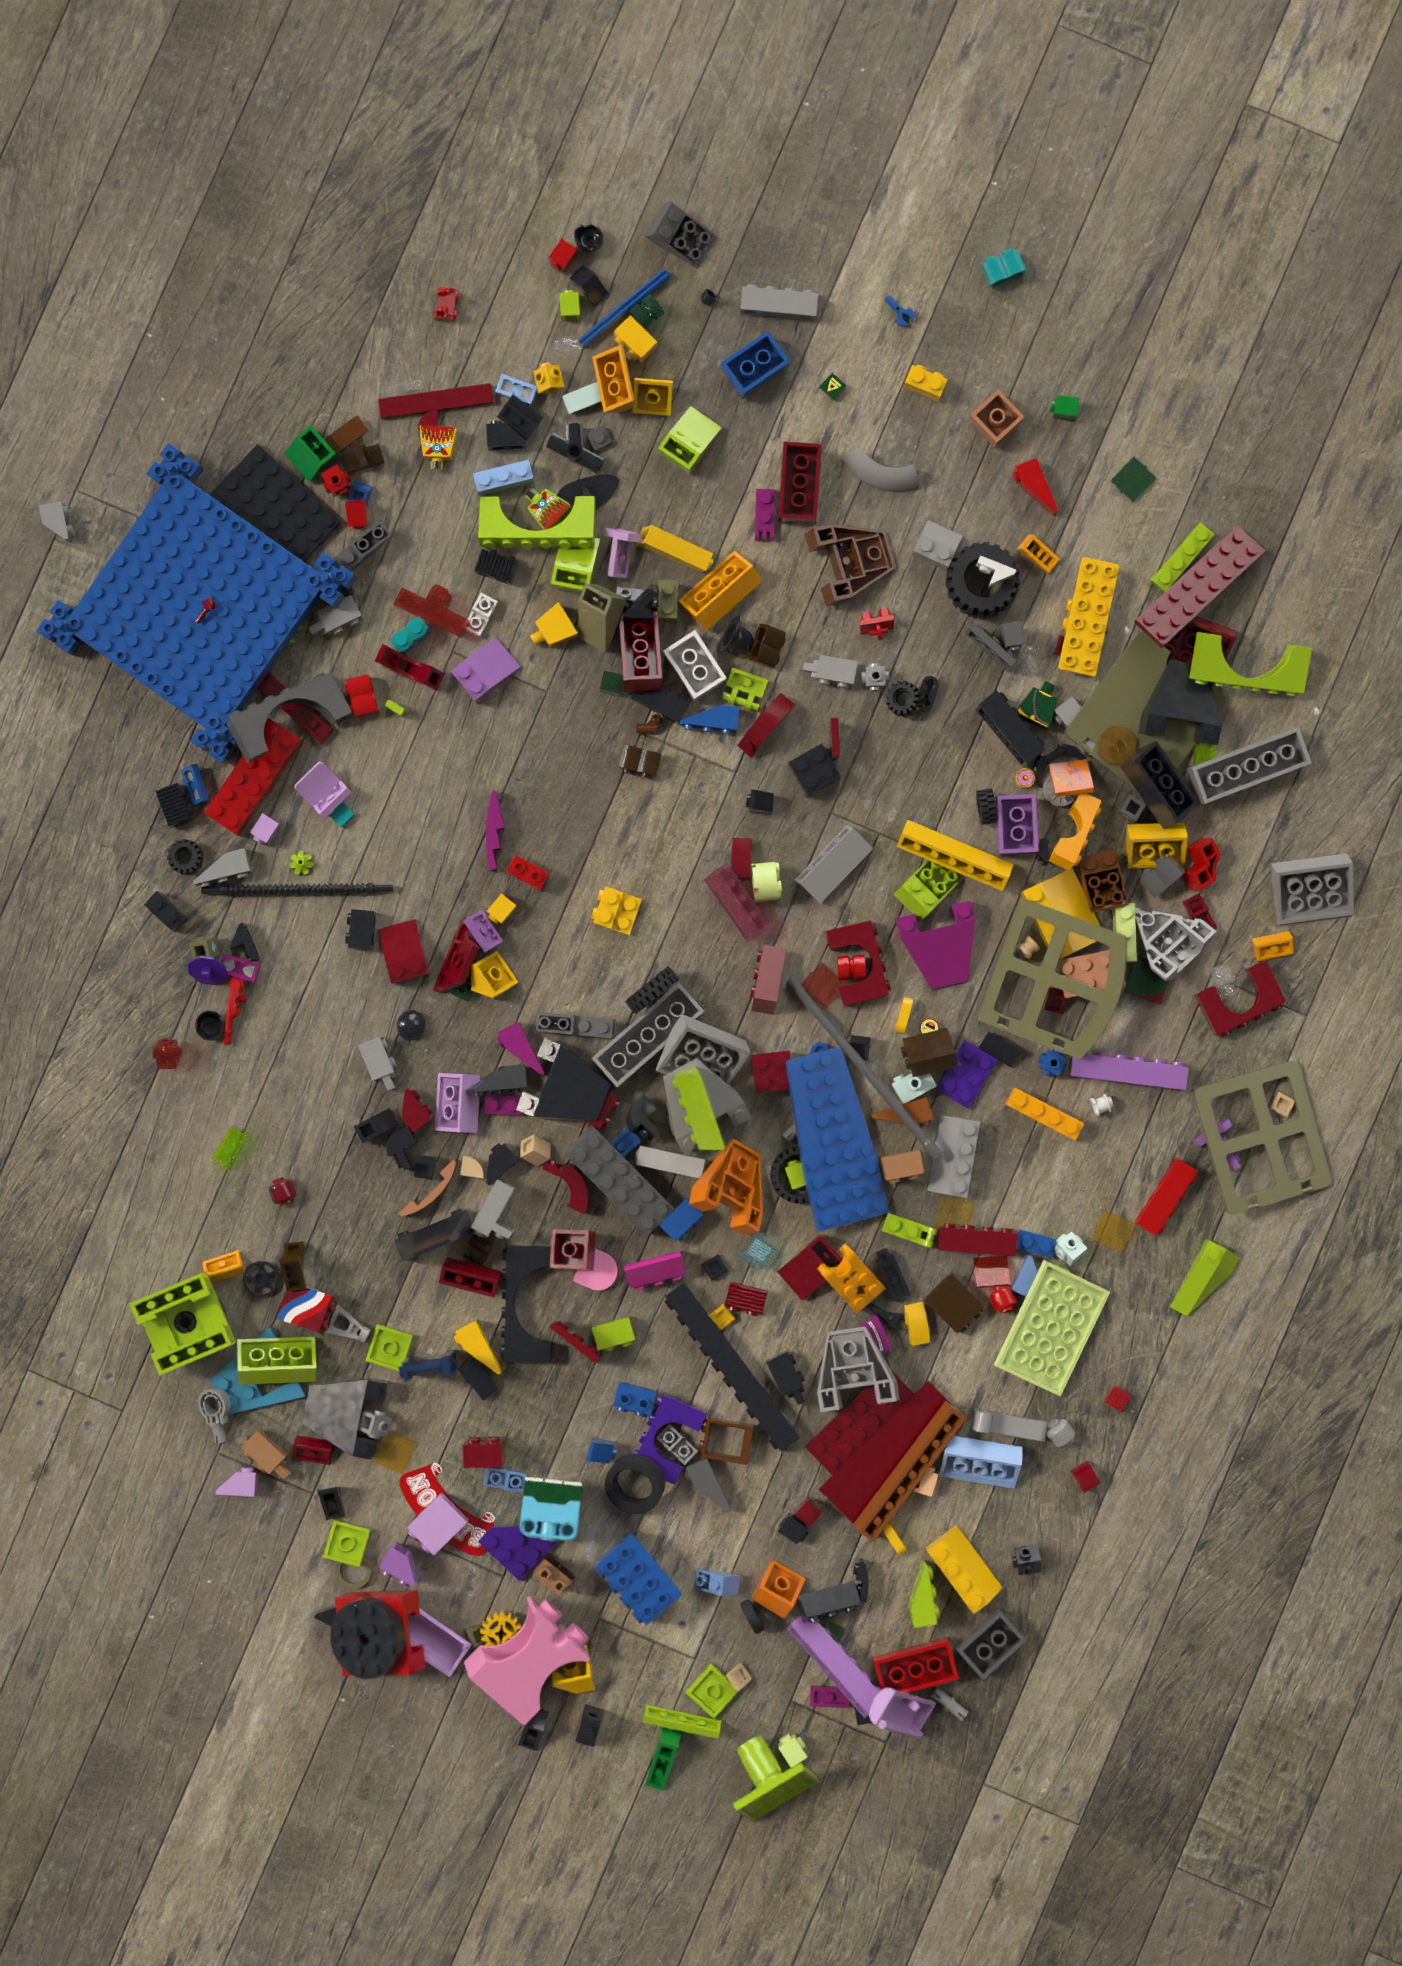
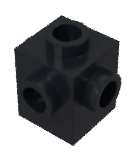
[1012,1545,1042,1575]

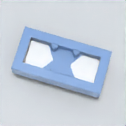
[495,374,537,406]

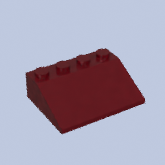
[1164,616,1237,686]

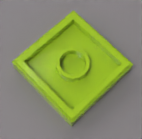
[365,1324,414,1371]
[323,1520,371,1568]
[685,1663,740,1719]

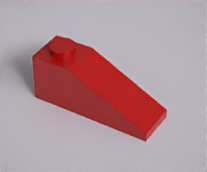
[1012,458,1058,516]

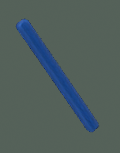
[579,269,670,348]

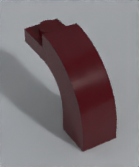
[374,644,445,691]
[737,693,795,758]

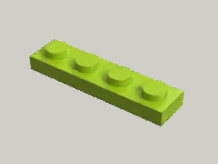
[1150,522,1215,593]
[642,1705,721,1738]

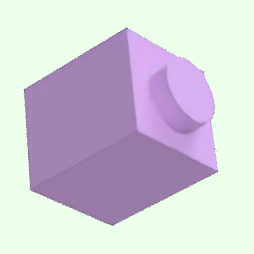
[250,813,281,845]

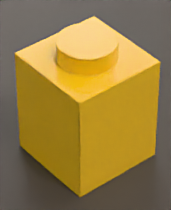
[487,893,517,924]

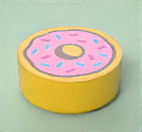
[1015,768,1035,788]

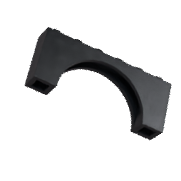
[501,1245,552,1363]

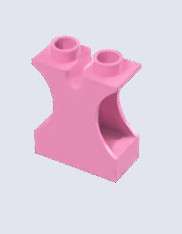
[464,1595,590,1726]

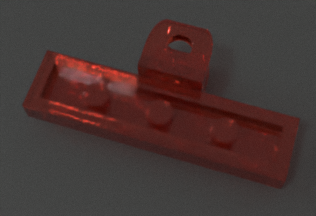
[393,584,470,638]

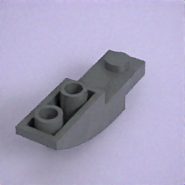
[332,520,392,572]
[536,1012,615,1038]

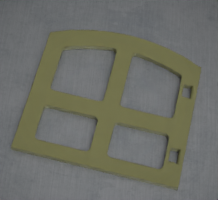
[977,897,1127,1059]

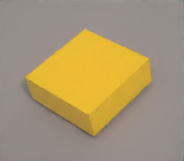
[709,1303,736,1331]

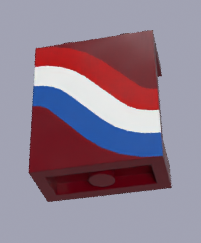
[276,1288,337,1335]

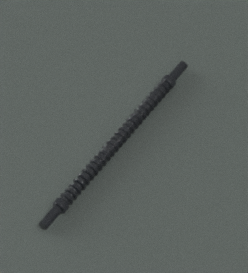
[201,883,393,896]

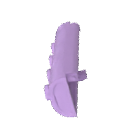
[408,1609,472,1677]
[869,1688,936,1739]

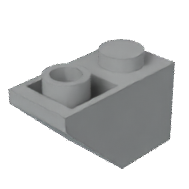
[39,501,74,543]

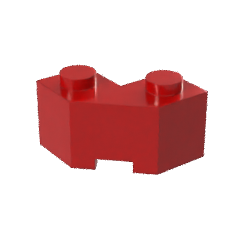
[1182,838,1221,891]

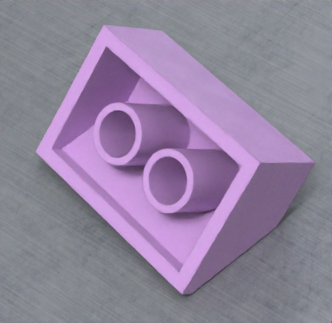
[435,1073,480,1133]

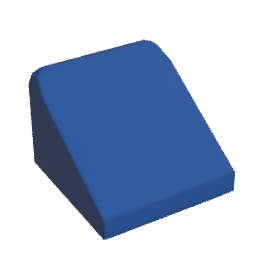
[348,481,373,507]

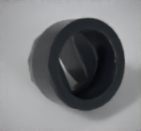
[701,289,718,306]

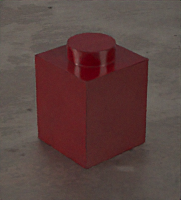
[794,1497,822,1527]

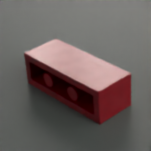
[439,1257,502,1298]

